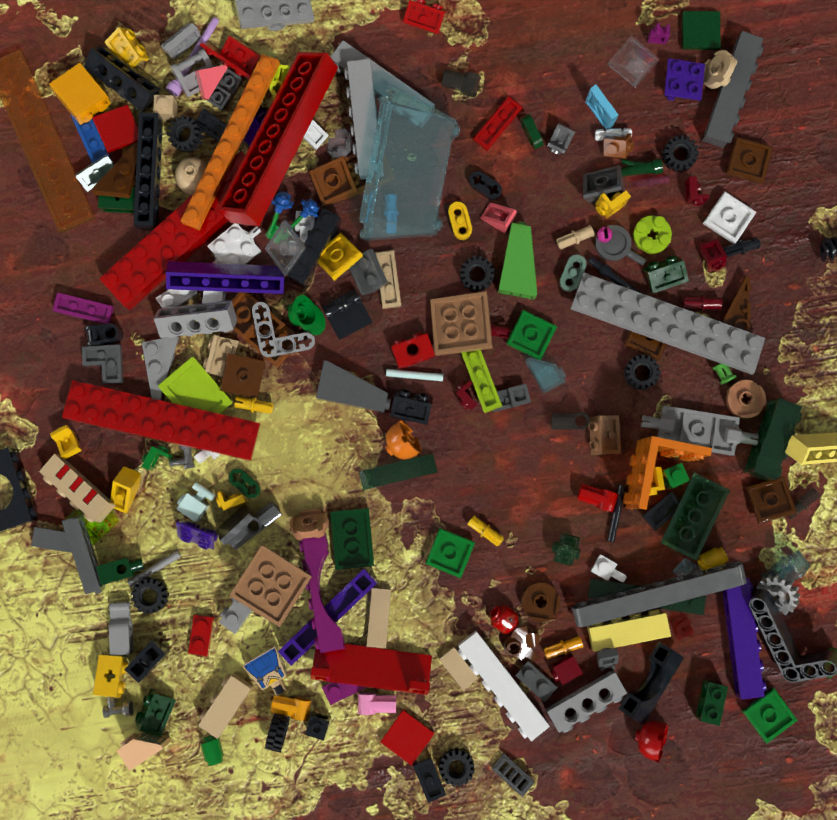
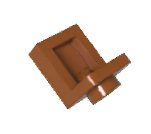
[604,133,634,158]

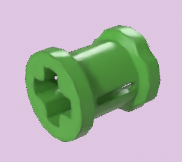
[712,364,736,385]

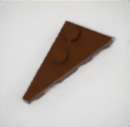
[92,141,138,198]
[721,275,751,332]

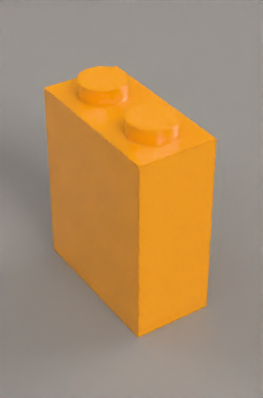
[49,63,111,125]

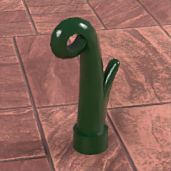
[621,158,663,177]

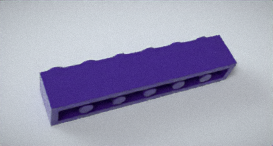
[166,261,284,294]
[722,578,766,699]

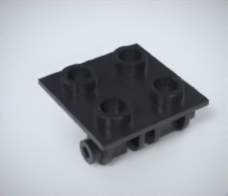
[322,289,373,340]

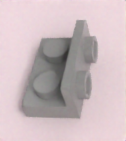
[161,23,201,60]

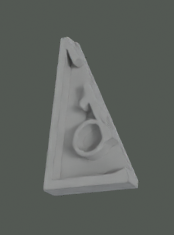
[142,336,180,401]

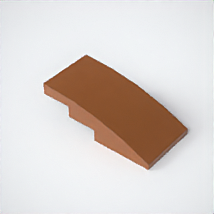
[309,144,396,206]
[232,292,301,368]

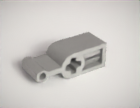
[109,602,134,656]

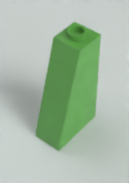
[498,221,537,300]

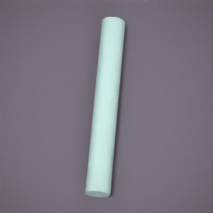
[386,369,443,381]

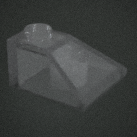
[607,36,660,88]
[265,220,306,275]

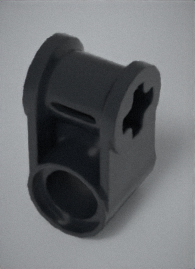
[84,324,124,347]

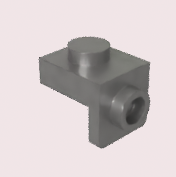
[547,123,576,155]

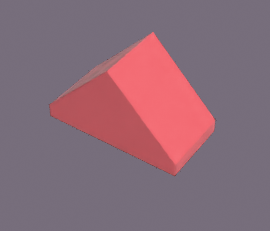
[195,65,228,100]
[481,202,517,233]

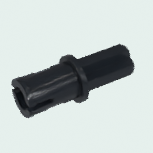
[723,237,761,257]

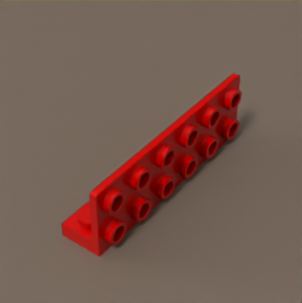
[310,644,432,695]

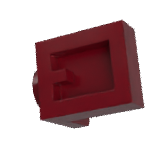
[685,176,709,206]
[699,239,727,272]

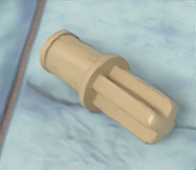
[556,225,594,249]

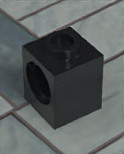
[305,712,331,741]

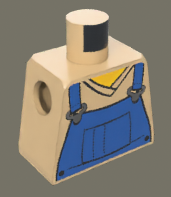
[243,645,288,695]

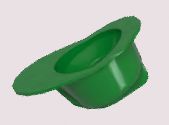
[286,295,326,336]

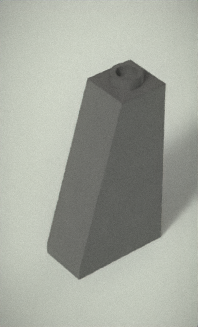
[316,360,391,413]

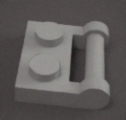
[170,49,214,97]

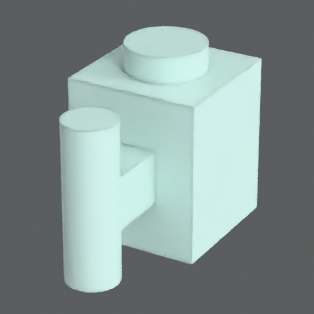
[177,482,216,522]

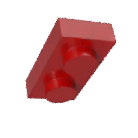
[188,614,214,656]

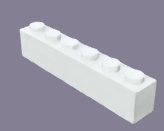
[458,630,550,741]

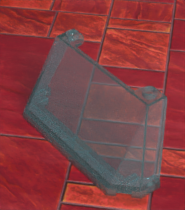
[360,85,460,241]

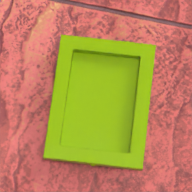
[158,356,233,414]

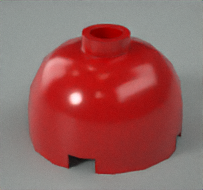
[635,720,668,762]

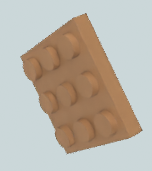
[430,291,493,356]
[229,544,312,627]

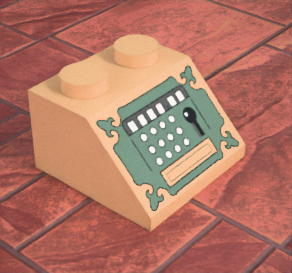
[116,732,172,771]

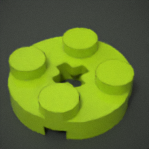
[633,216,672,254]

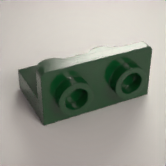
[643,255,689,294]
[135,688,176,737]

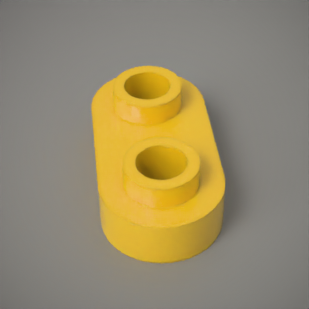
[448,202,472,240]

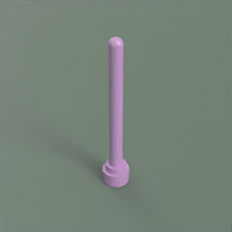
[165,17,219,97]

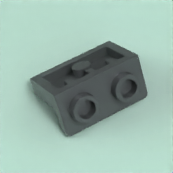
[349,249,388,295]

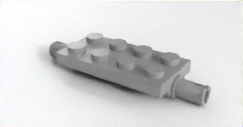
[641,405,759,456]

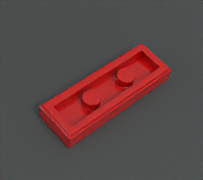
[473,96,523,151]

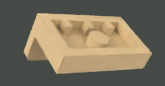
[204,335,240,377]

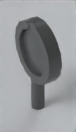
[595,225,647,266]

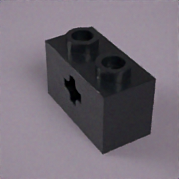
[124,638,171,683]

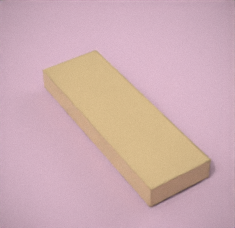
[375,250,402,309]
[367,588,391,648]

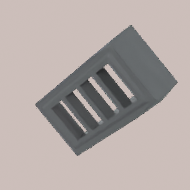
[491,753,535,797]

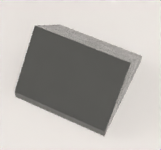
[583,165,625,203]

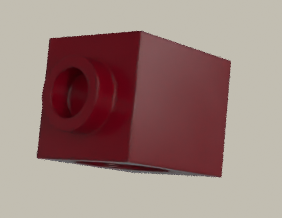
[551,654,583,685]

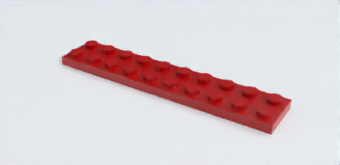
[62,380,261,461]

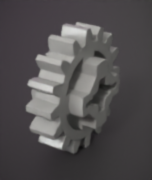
[756,573,801,615]

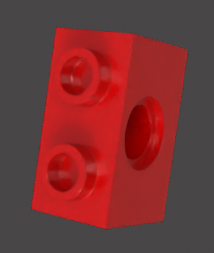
[391,332,435,370]

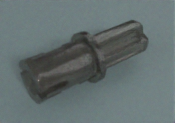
[787,488,820,520]

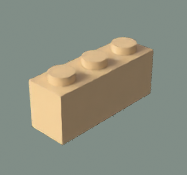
[198,673,253,739]

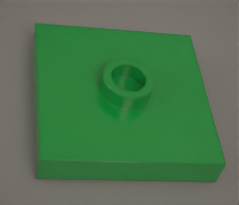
[506,310,557,361]
[425,528,475,578]
[741,687,798,744]

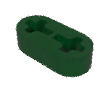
[520,114,544,150]
[228,469,261,498]

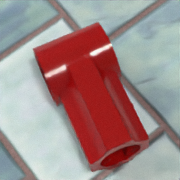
[577,484,618,513]

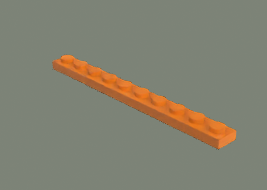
[181,54,280,231]

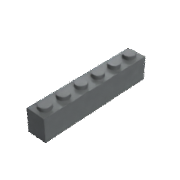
[702,31,764,148]

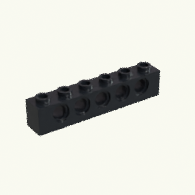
[133,112,163,231]

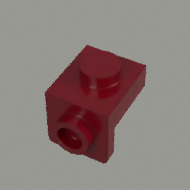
[456,380,477,411]

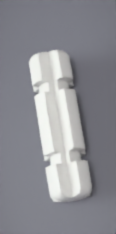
[595,128,632,141]

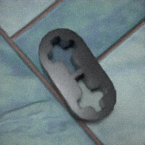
[469,171,502,200]

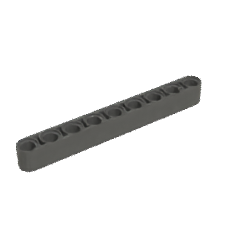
[571,562,747,627]

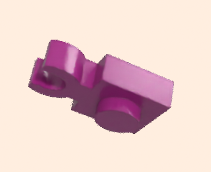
[647,23,670,44]

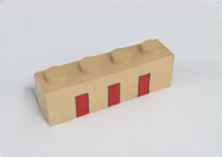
[39,454,116,523]

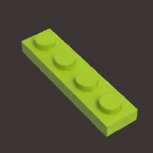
[461,350,503,413]

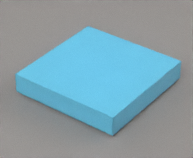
[585,85,618,130]

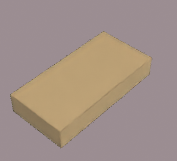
[439,647,478,690]

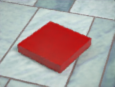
[92,104,138,153]
[380,709,435,766]

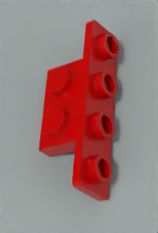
[200,35,261,79]

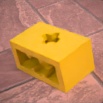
[93,655,129,698]

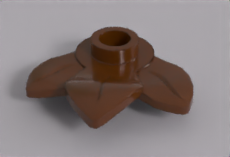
[504,626,542,661]

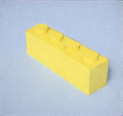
[785,432,837,465]
[587,609,671,652]

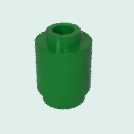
[200,735,224,766]

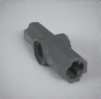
[229,501,282,550]

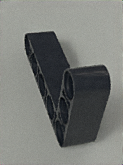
[749,589,837,682]

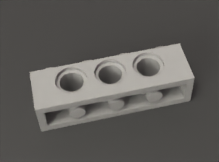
[154,300,237,338]
[545,670,627,733]

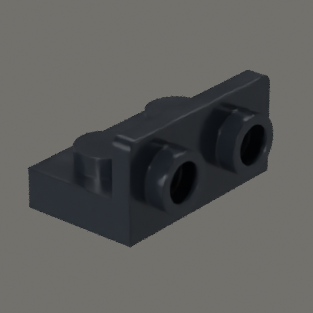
[390,389,433,425]

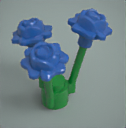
[265,190,319,242]

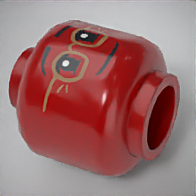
[489,605,519,634]

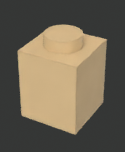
[153,95,178,121]

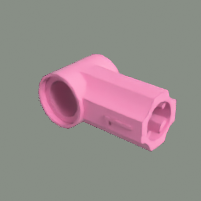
[358,692,396,715]

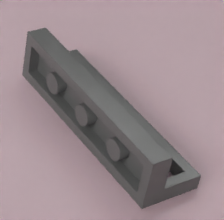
[62,515,105,594]

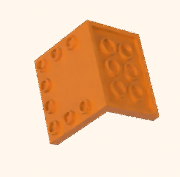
[623,436,712,510]

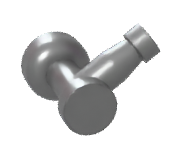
[169,445,195,469]
[102,697,134,718]

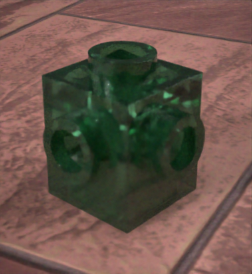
[551,532,581,567]

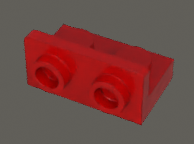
[403,0,447,34]

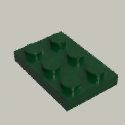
[330,508,375,570]

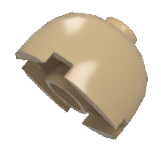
[175,157,208,196]

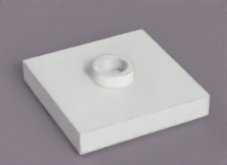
[703,192,756,244]

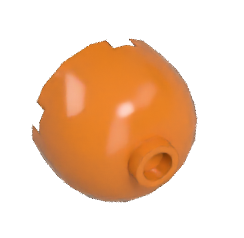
[385,421,422,460]

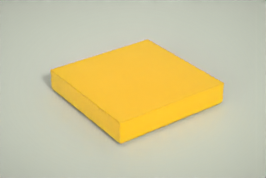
[318,233,363,281]

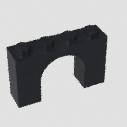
[0,447,38,533]

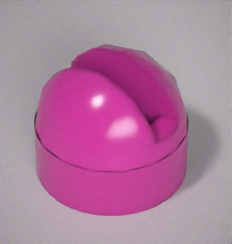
[597,227,613,243]

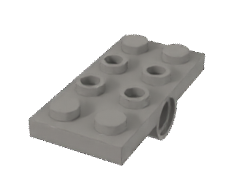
[234,0,314,31]

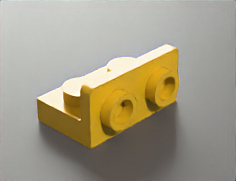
[105,27,149,68]
[596,190,631,219]

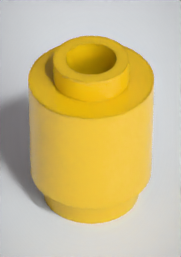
[697,547,728,570]

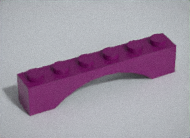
[299,533,345,653]

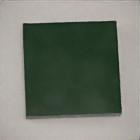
[682,11,721,50]

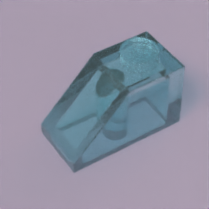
[525,358,566,394]
[761,550,811,582]

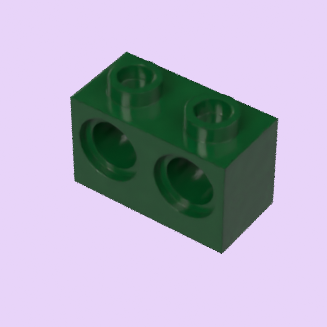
[695,679,728,726]

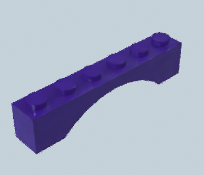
[278,568,378,666]

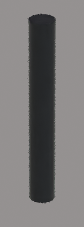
[607,485,626,543]

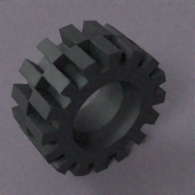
[167,115,205,152]
[662,135,699,172]
[460,256,495,292]
[624,355,661,390]
[131,578,169,614]
[265,713,290,753]
[439,748,475,787]

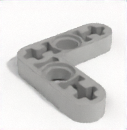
[252,302,315,357]

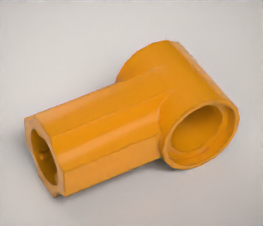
[271,695,312,721]

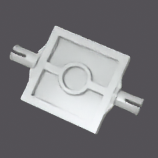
[208,223,262,265]

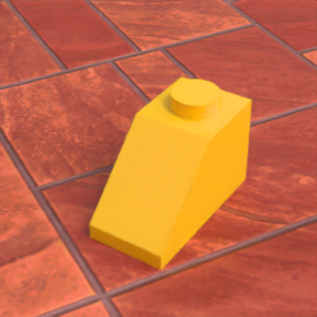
[110,466,141,514]

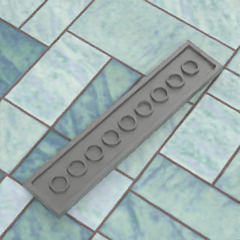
[571,273,765,375]

